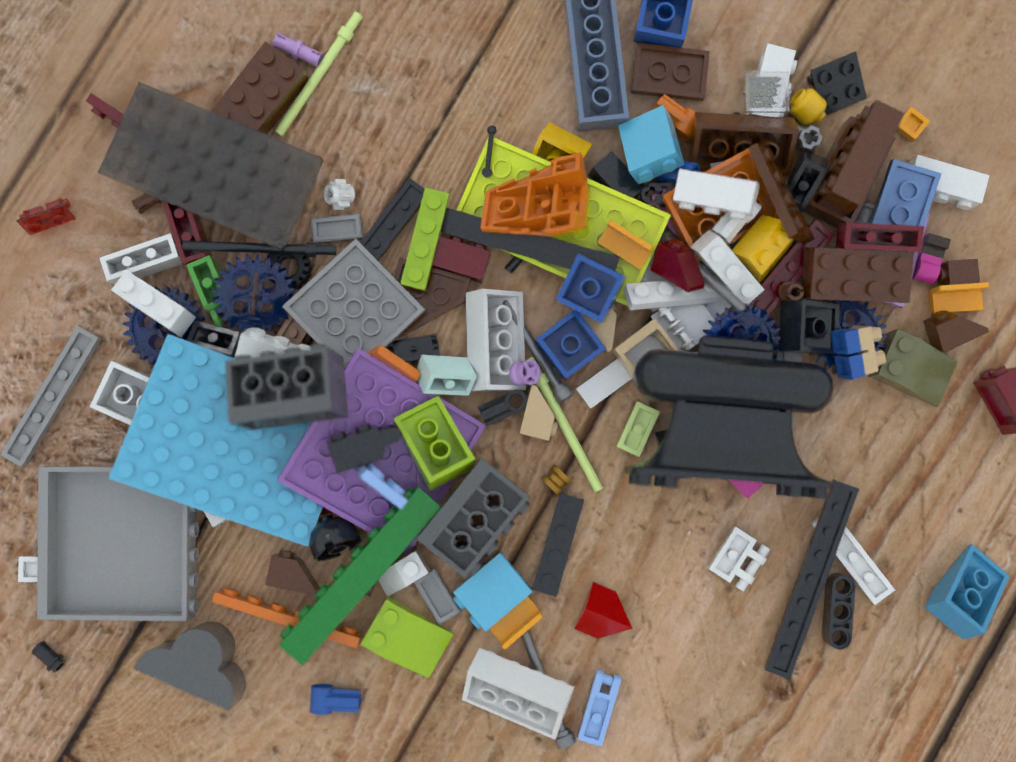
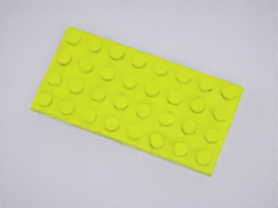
[457,136,671,307]

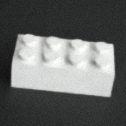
[90,361,150,425]

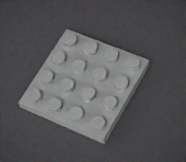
[282,239,425,368]

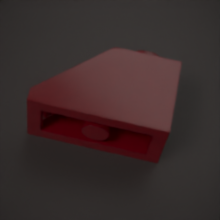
[650,239,705,292]

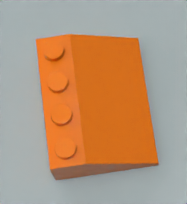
[662,148,779,262]

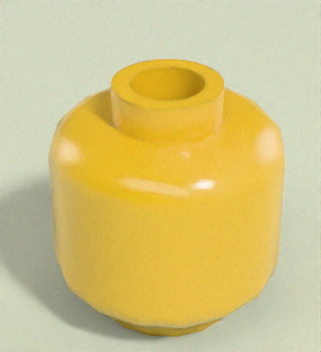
[789,88,827,125]

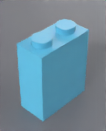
[618,105,685,184]
[453,551,532,632]

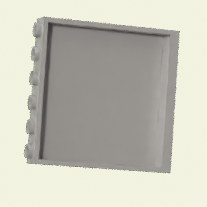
[37,466,199,621]

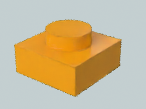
[897,106,930,142]

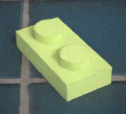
[616,401,660,457]

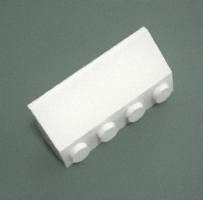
[466,289,526,392]
[462,648,574,740]

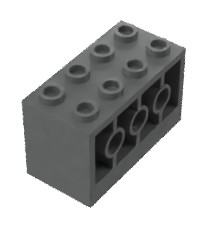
[225,344,348,430]
[417,458,530,578]

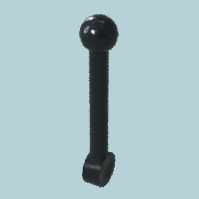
[482,125,497,178]

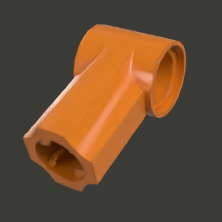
[652,94,696,142]

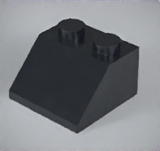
[779,299,839,354]

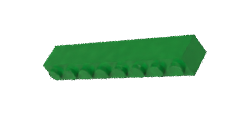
[279,485,442,666]

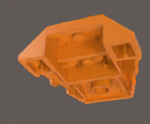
[480,152,589,236]

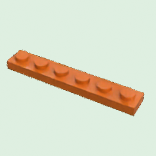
[212,587,363,648]

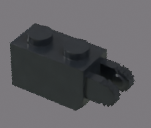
[326,422,401,474]

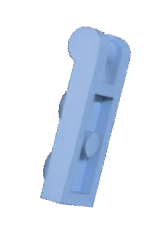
[577,669,621,747]

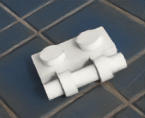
[707,526,770,592]

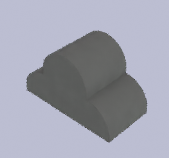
[134,622,246,711]

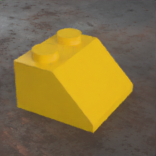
[532,122,592,162]
[731,215,794,284]

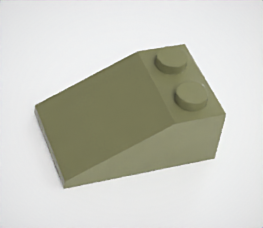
[868,329,957,407]

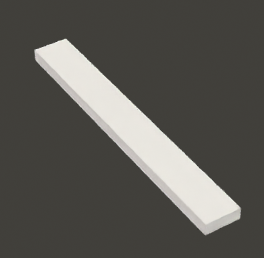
[576,299,732,409]

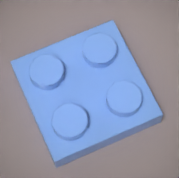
[355,463,408,509]

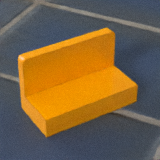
[597,220,654,270]
[928,282,989,315]
[490,596,543,650]

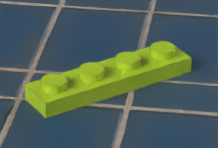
[400,187,450,291]

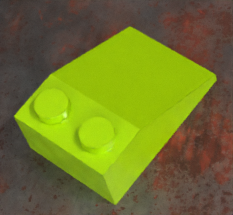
[393,396,475,491]
[360,596,454,678]

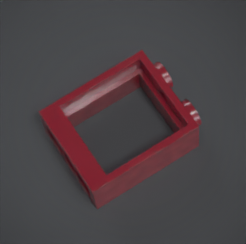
[973,366,1016,435]

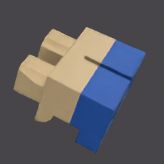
[830,326,886,380]

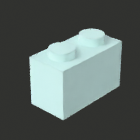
[417,355,477,396]

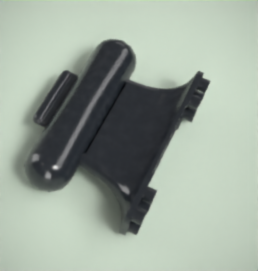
[624,335,834,499]

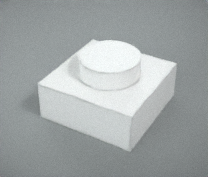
[18,556,38,582]

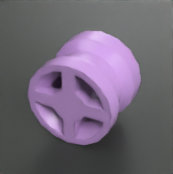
[509,360,541,386]

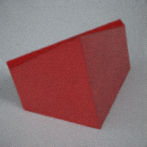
[574,582,633,639]

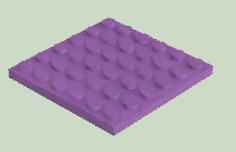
[277,348,486,554]

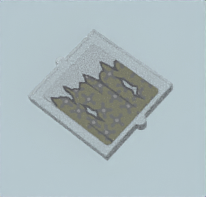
[742,71,792,113]

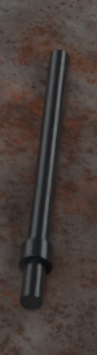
[182,240,336,257]

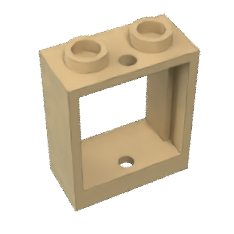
[612,318,679,380]

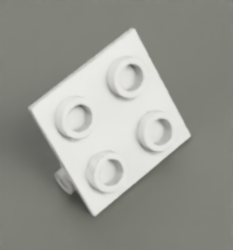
[650,304,720,351]

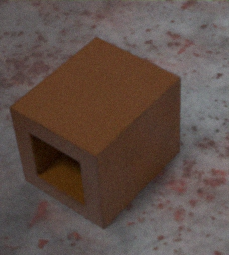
[937,259,980,286]

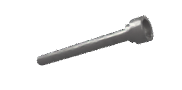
[659,228,746,312]
[503,300,575,404]
[521,630,576,749]

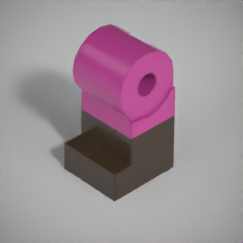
[912,233,951,284]

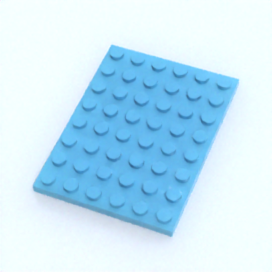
[108,334,323,547]

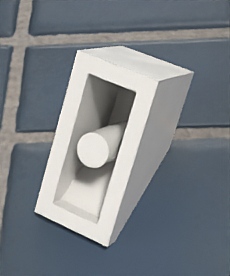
[378,549,431,597]

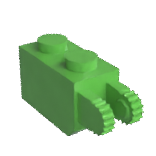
[186,255,239,328]

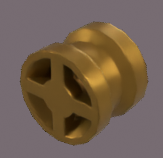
[541,464,572,495]

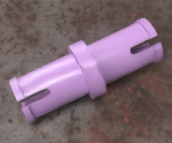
[272,33,324,67]

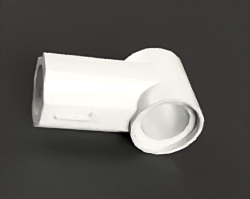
[711,202,762,243]

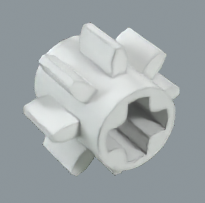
[324,179,355,210]

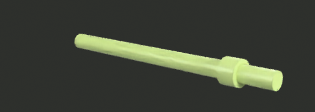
[274,12,363,137]
[527,356,603,492]

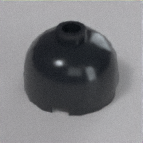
[309,515,362,561]

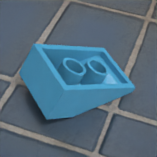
[925,544,1010,640]

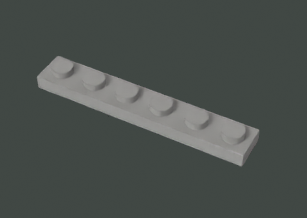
[0,326,102,467]

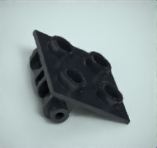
[807,51,867,116]

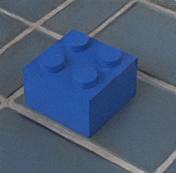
[633,0,693,48]
[556,254,627,323]
[535,310,606,381]

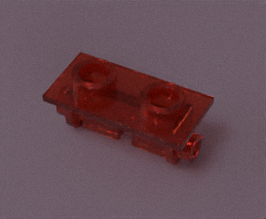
[17,198,76,235]

